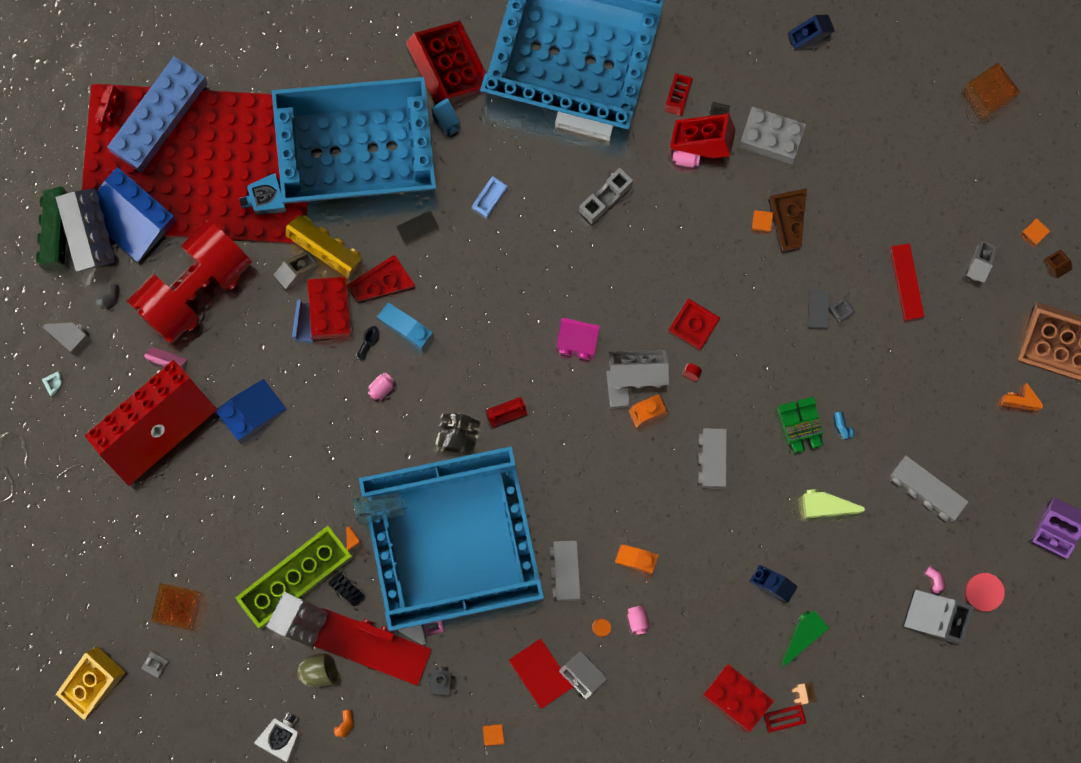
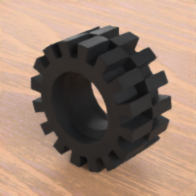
[328,572,364,606]

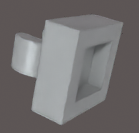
[141,651,169,678]

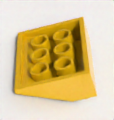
[286,215,362,279]

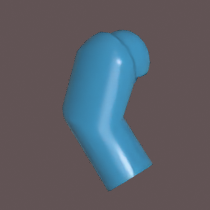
[834,411,855,439]

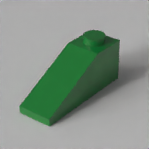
[781,610,829,667]

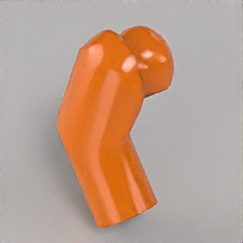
[334,710,354,737]

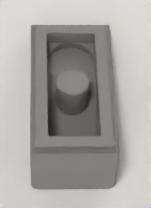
[606,371,630,409]

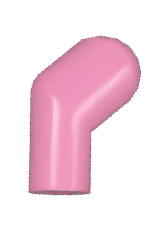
[925,566,946,595]

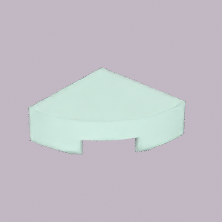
[42,371,62,397]

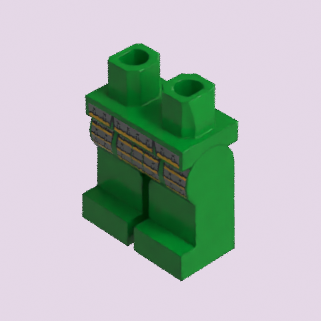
[777,396,823,454]

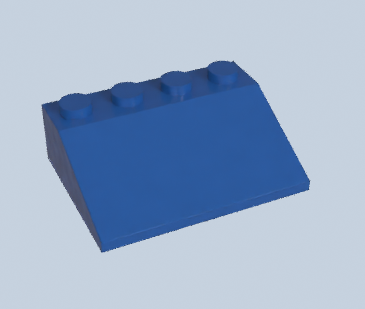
[96,167,177,263]

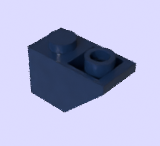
[750,565,798,603]

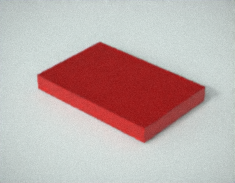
[509,638,573,709]

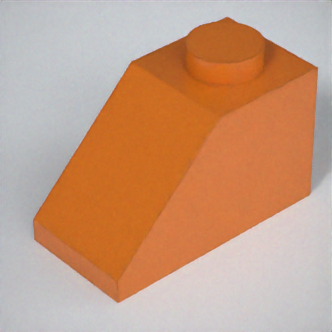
[615,544,658,575]

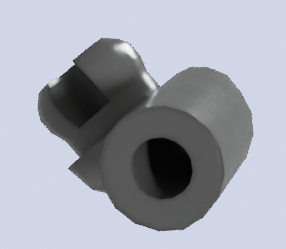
[96,284,119,308]

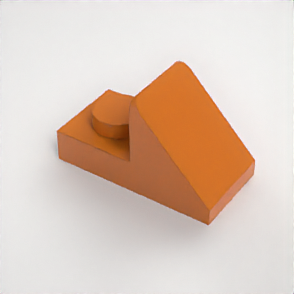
[1001,383,1043,411]

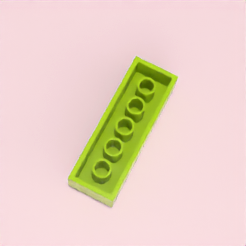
[235,526,353,630]

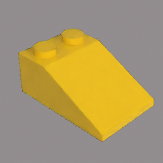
[56,647,125,720]

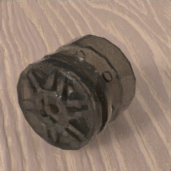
[435,413,481,455]

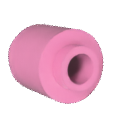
[673,150,700,167]
[368,372,396,401]
[627,605,651,635]

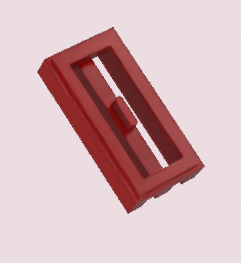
[764,704,806,733]

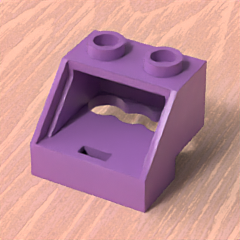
[1032,497,1081,559]

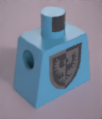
[239,173,286,215]

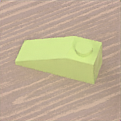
[802,489,865,519]

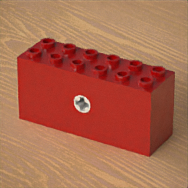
[85,360,217,486]

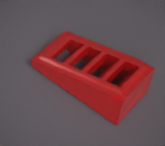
[665,73,693,116]

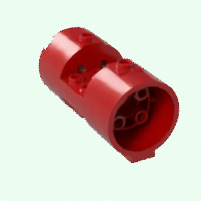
[126,219,252,345]

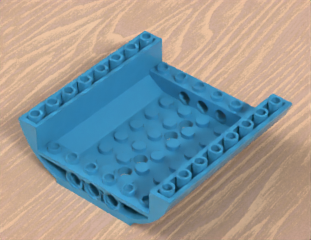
[480,0,664,130]

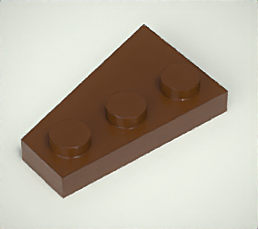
[770,188,807,252]

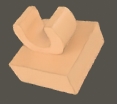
[792,682,817,704]

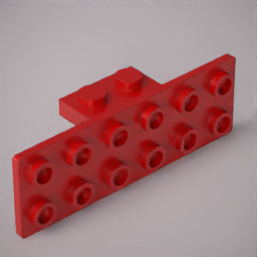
[312,608,431,685]

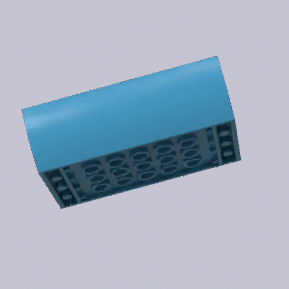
[272,77,436,204]

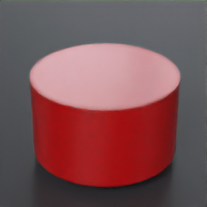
[683,363,702,381]

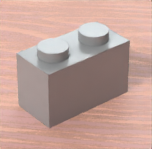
[559,651,607,699]

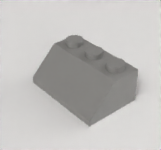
[609,350,669,389]

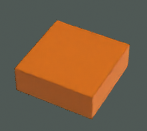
[752,210,773,232]
[1022,218,1050,245]
[483,724,504,746]

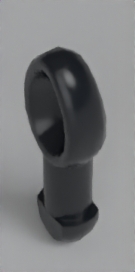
[356,326,379,360]

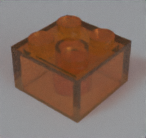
[964,62,1021,119]
[151,583,201,631]

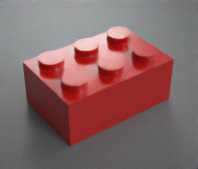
[307,277,350,340]
[702,664,774,732]

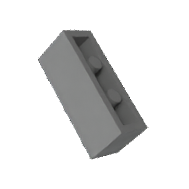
[698,428,727,489]
[550,540,580,602]

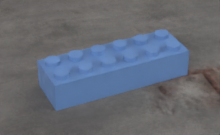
[107,56,207,173]

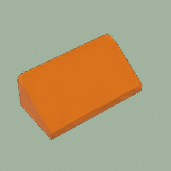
[346,526,362,553]

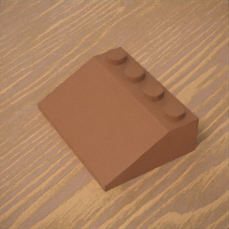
[1018,302,1081,380]

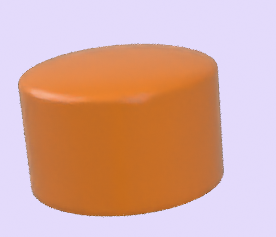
[592,618,611,637]

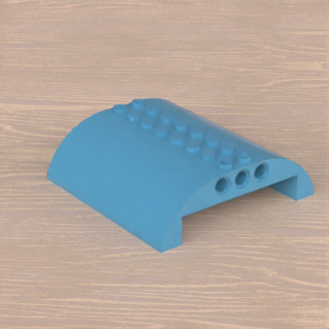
[358,446,544,632]

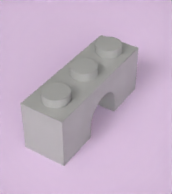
[579,168,633,224]

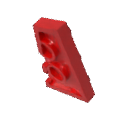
[347,254,416,302]

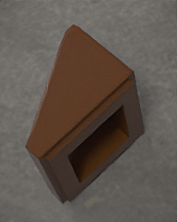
[1045,249,1072,278]

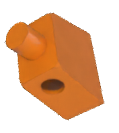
[629,394,670,428]

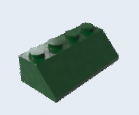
[36,187,67,270]

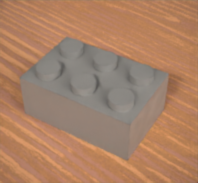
[739,107,806,165]
[267,591,329,647]

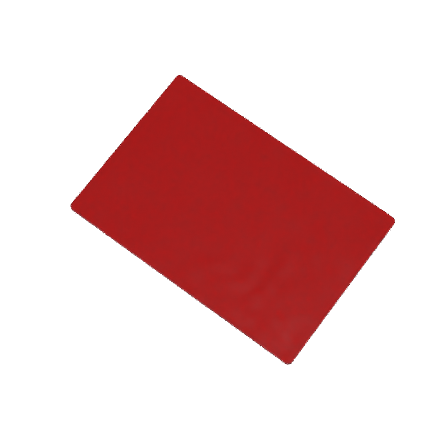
[81,84,312,244]

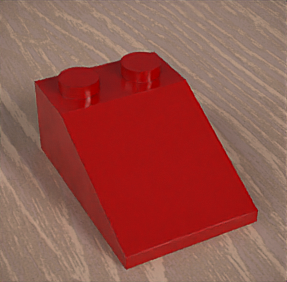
[670,113,736,158]

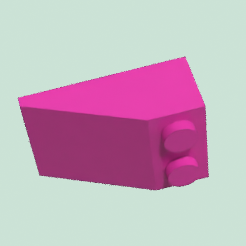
[557,318,600,360]

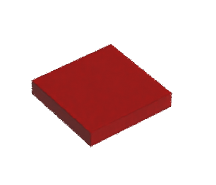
[668,298,721,351]

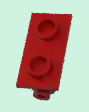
[95,86,123,128]
[486,397,528,428]

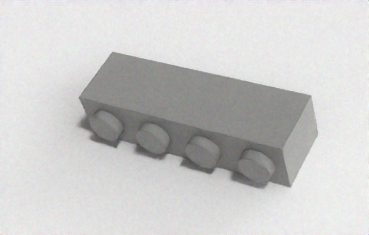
[890,456,968,522]

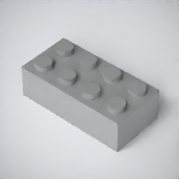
[56,188,115,271]

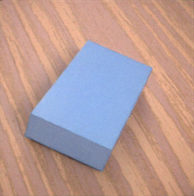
[472,176,508,218]

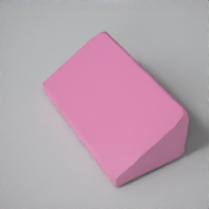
[144,347,187,370]

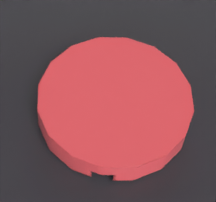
[965,573,1005,612]

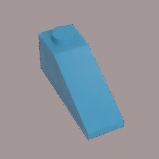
[377,302,434,351]

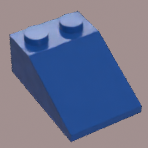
[216,379,286,444]

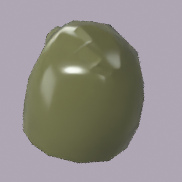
[297,654,340,688]

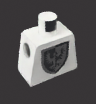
[254,712,300,762]

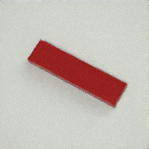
[891,243,925,321]

